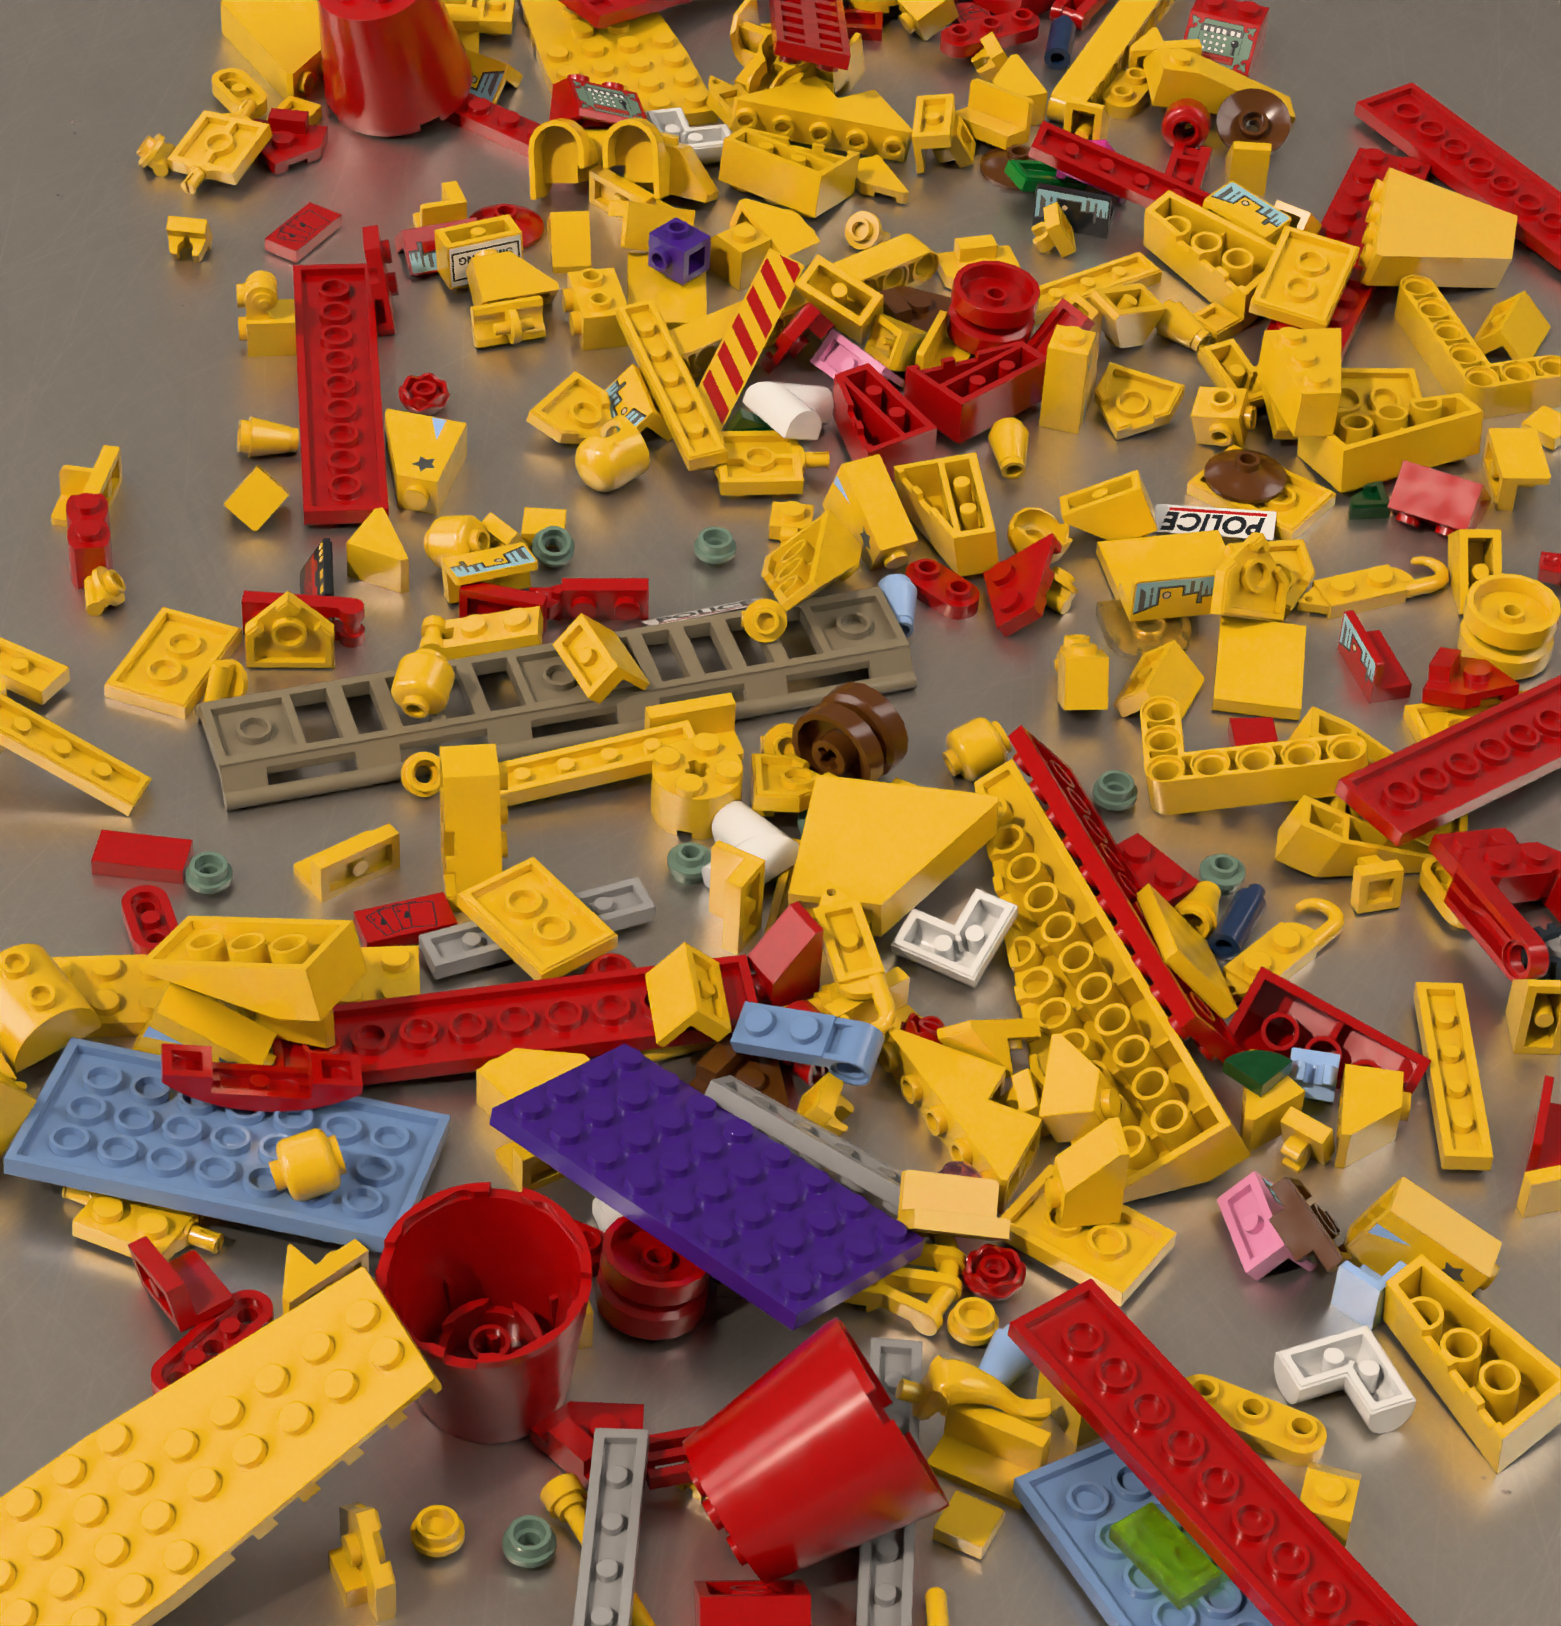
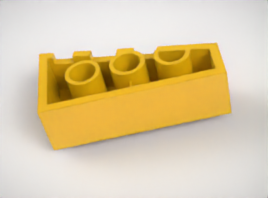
[1143,190,1276,330]
[1297,393,1483,493]
[1382,1254,1561,1475]

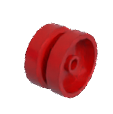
[947,261,1041,355]
[594,1216,711,1340]

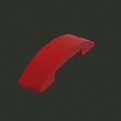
[161,1043,363,1112]

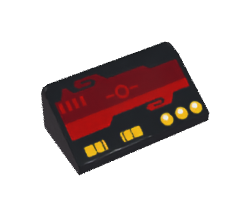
[300,538,335,620]

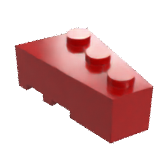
[904,341,1047,444]
[832,363,937,482]

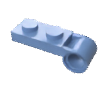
[730,1001,885,1086]

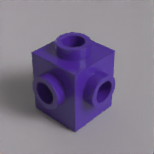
[648,217,711,285]

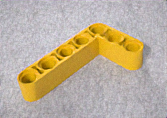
[1394,275,1561,419]
[1140,695,1369,815]

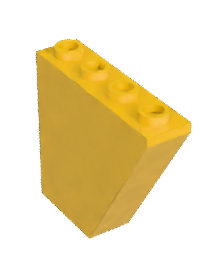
[220,0,324,99]
[1358,167,1517,288]
[788,774,999,937]

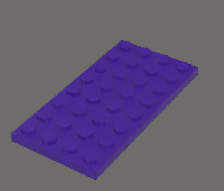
[489,1044,925,1331]

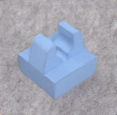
[1288,1047,1340,1104]

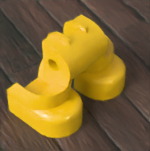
[730,0,865,96]
[528,117,670,200]

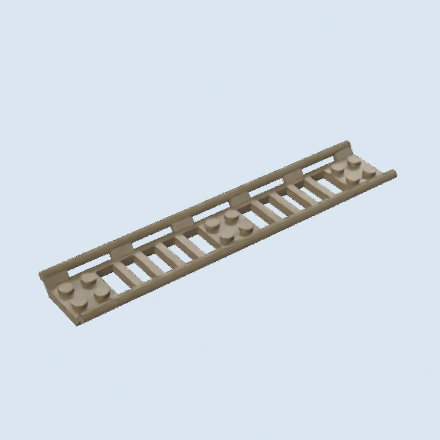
[194,586,917,811]

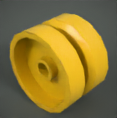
[1457,573,1561,680]

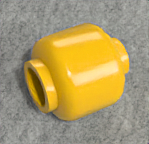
[424,515,490,570]
[391,648,455,718]
[942,717,1012,783]
[268,1128,348,1202]

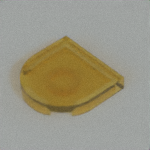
[1096,600,1192,663]

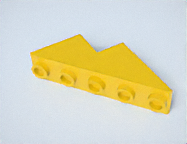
[729,77,913,162]
[878,1027,1043,1214]

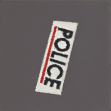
[1155,504,1277,540]
[640,598,760,626]

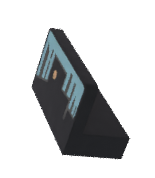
[1032,183,1115,239]

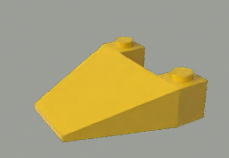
[1275,706,1468,878]

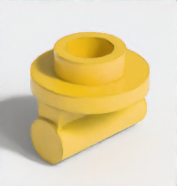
[136,133,176,177]
[845,211,891,250]
[84,566,126,616]
[1045,566,1078,615]
[741,598,787,643]
[204,659,248,702]
[760,723,795,755]

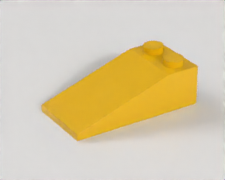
[139,916,367,1024]

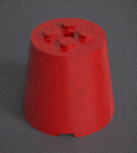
[317,0,473,137]
[375,1182,592,1444]
[682,1317,950,1584]

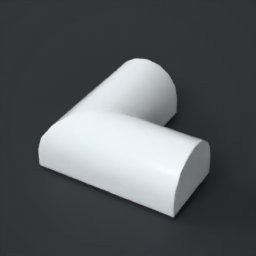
[645,107,731,164]
[742,381,834,441]
[701,801,799,889]
[891,888,1019,988]
[1274,1325,1417,1434]

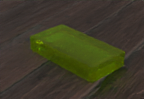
[1109,1501,1223,1610]

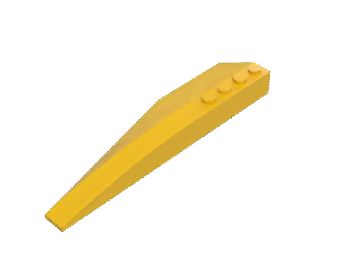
[974,759,1252,1203]

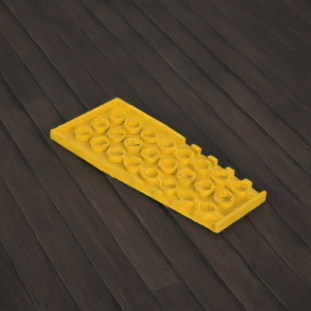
[517,0,718,126]
[0,1267,442,1626]

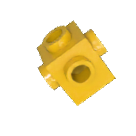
[1191,386,1256,447]

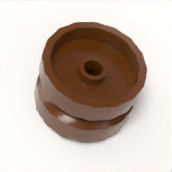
[792,682,908,781]

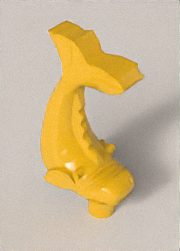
[895,1355,1051,1427]

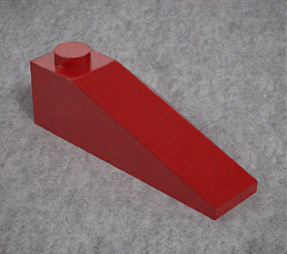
[1228,966,1431,1096]

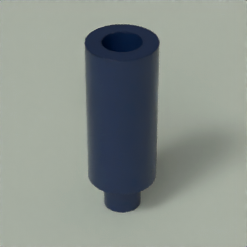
[1044,15,1076,70]
[1208,883,1267,960]

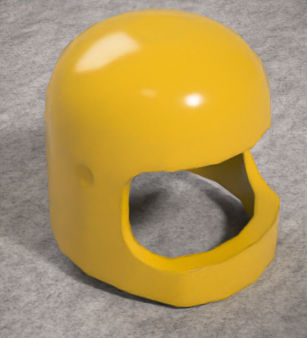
[575,415,650,492]

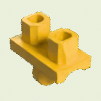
[470,295,546,348]

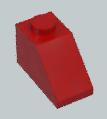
[747,901,824,1007]

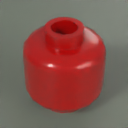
[1161,98,1211,148]

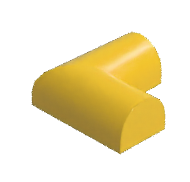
[1197,338,1266,410]

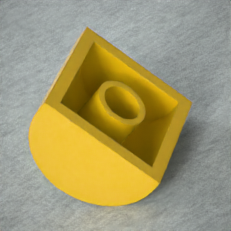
[0,943,101,1073]

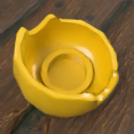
[1007,507,1073,564]

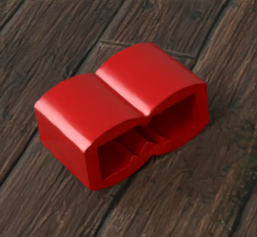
[66,493,113,589]

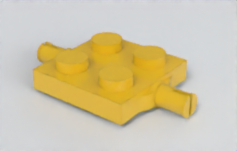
[167,98,273,195]
[696,430,830,497]
[62,1186,224,1262]

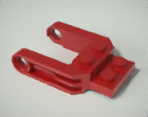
[1428,827,1561,981]

